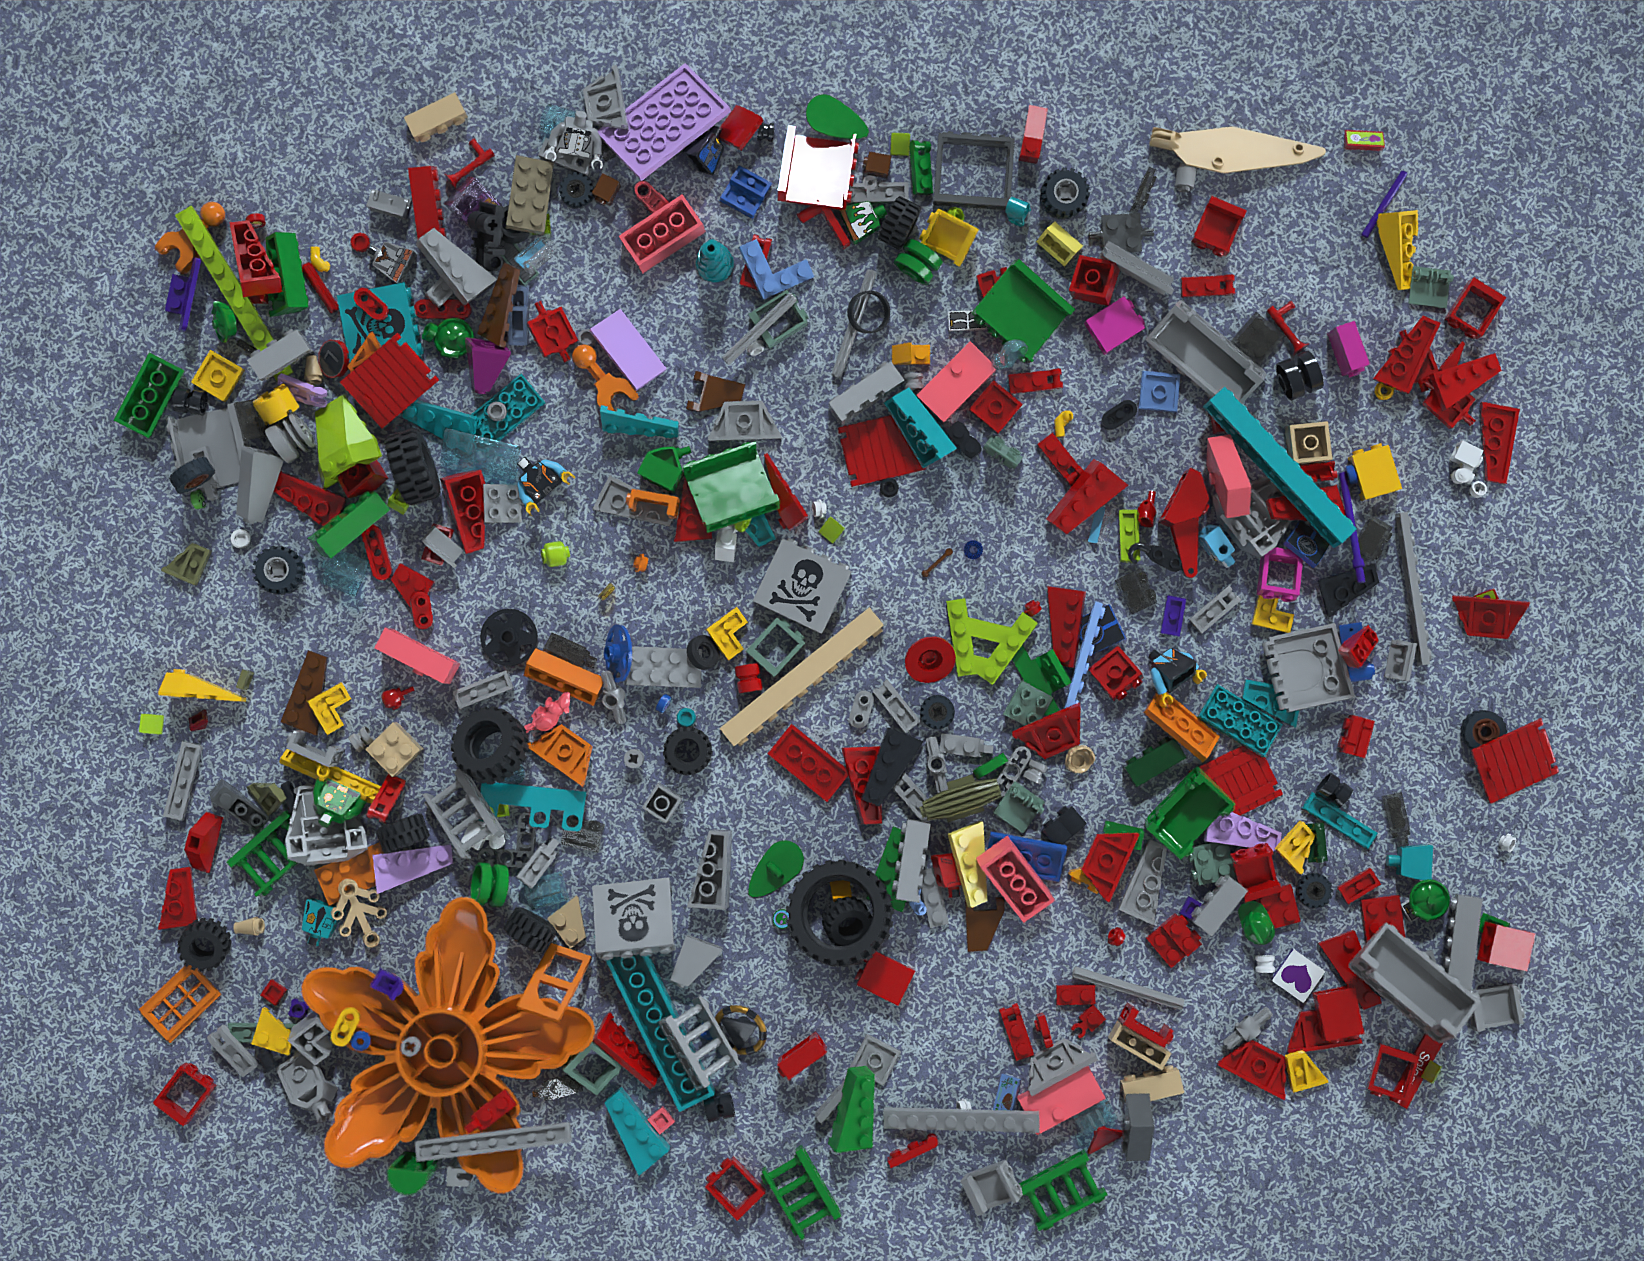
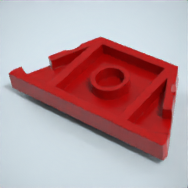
[1452,595,1530,639]
[1012,702,1081,759]
[1080,833,1140,903]
[1287,1009,1363,1054]
[1217,1040,1286,1100]

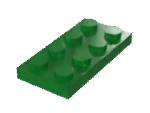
[866,826,929,912]

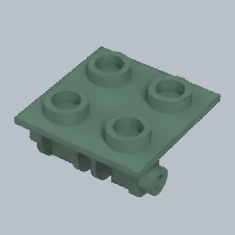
[1408,266,1454,309]
[983,436,1023,469]
[1003,681,1053,726]
[993,781,1045,833]

